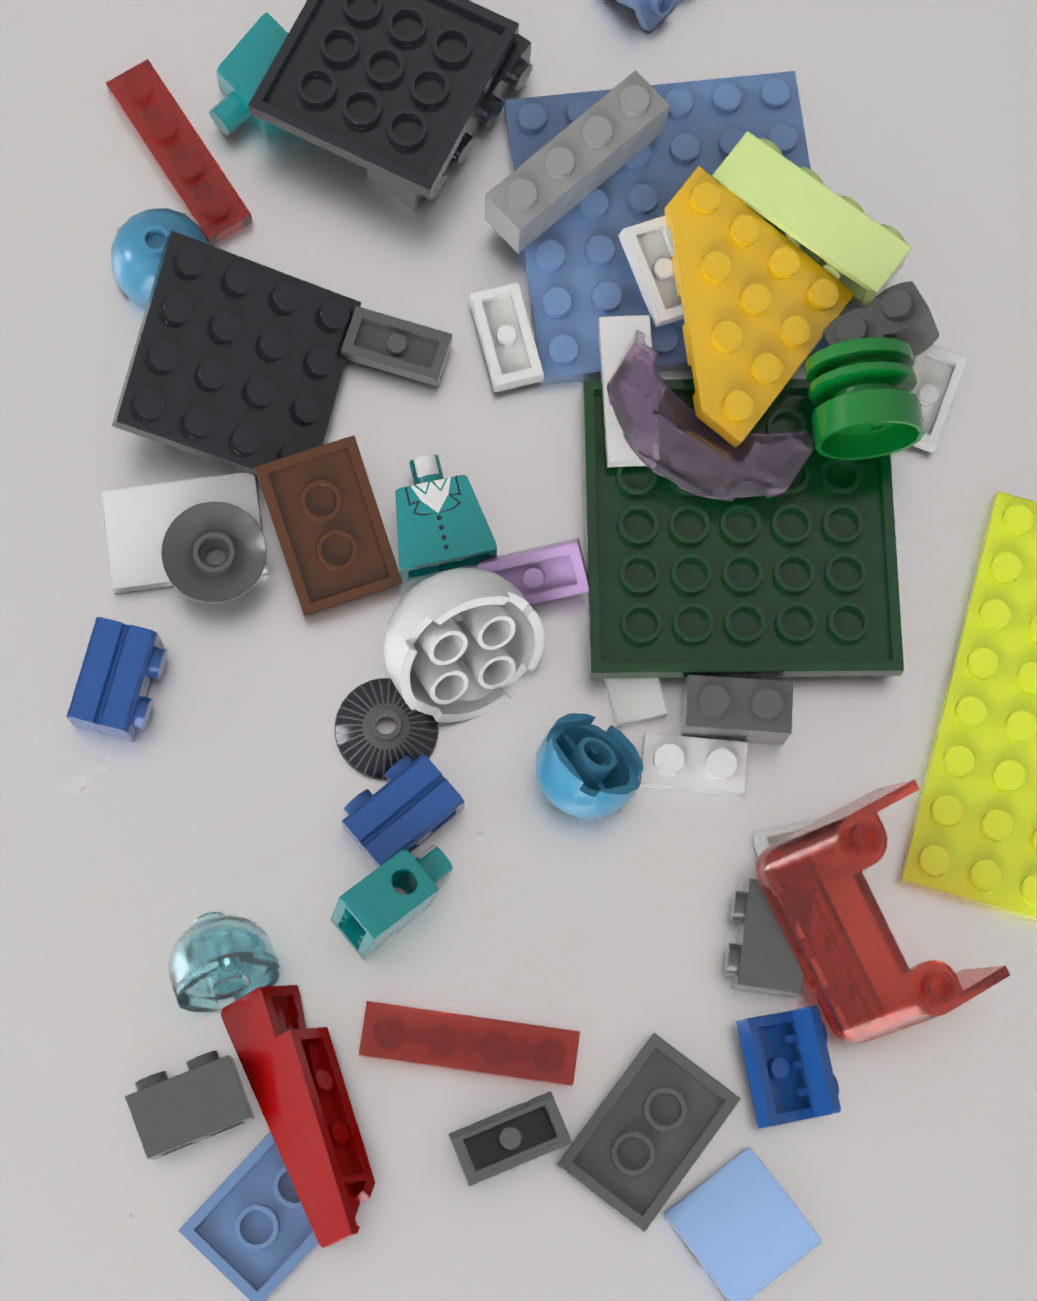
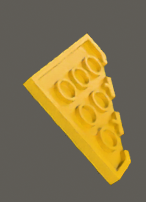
[664,166,855,448]

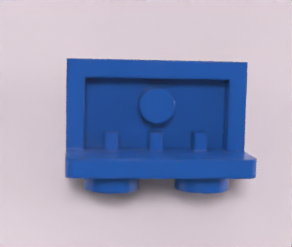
[736,1005,841,1129]

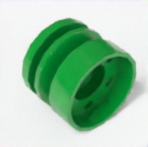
[804,337,925,460]

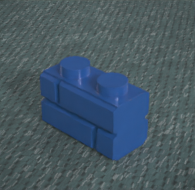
[66,617,167,740]
[342,753,464,868]

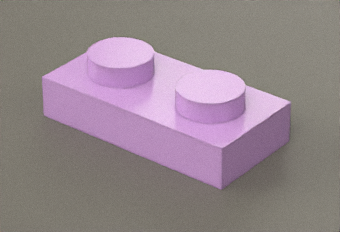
[477,538,589,605]

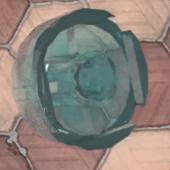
[169,912,280,1012]

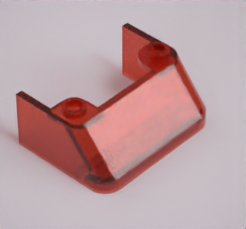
[756,779,1010,1043]

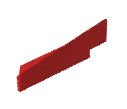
[221,985,375,1248]

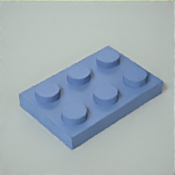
[178,1132,318,1301]

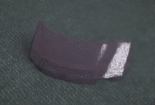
[607,330,813,501]

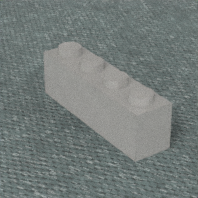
[485,70,670,254]

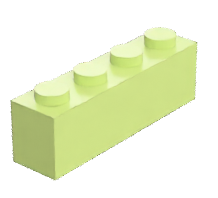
[712,131,912,307]

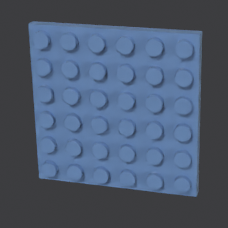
[504,71,829,385]

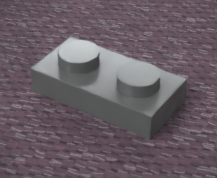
[341,306,453,387]

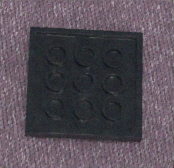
[248,0,519,198]
[112,231,361,476]

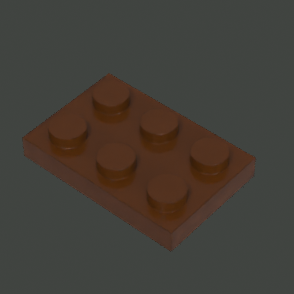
[254,435,402,616]

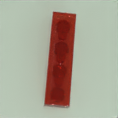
[106,59,253,246]
[358,1001,580,1087]

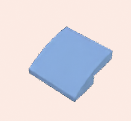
[664,1147,822,1301]

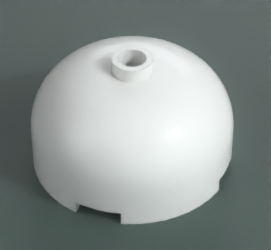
[383,568,544,723]

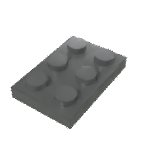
[556,1033,741,1232]

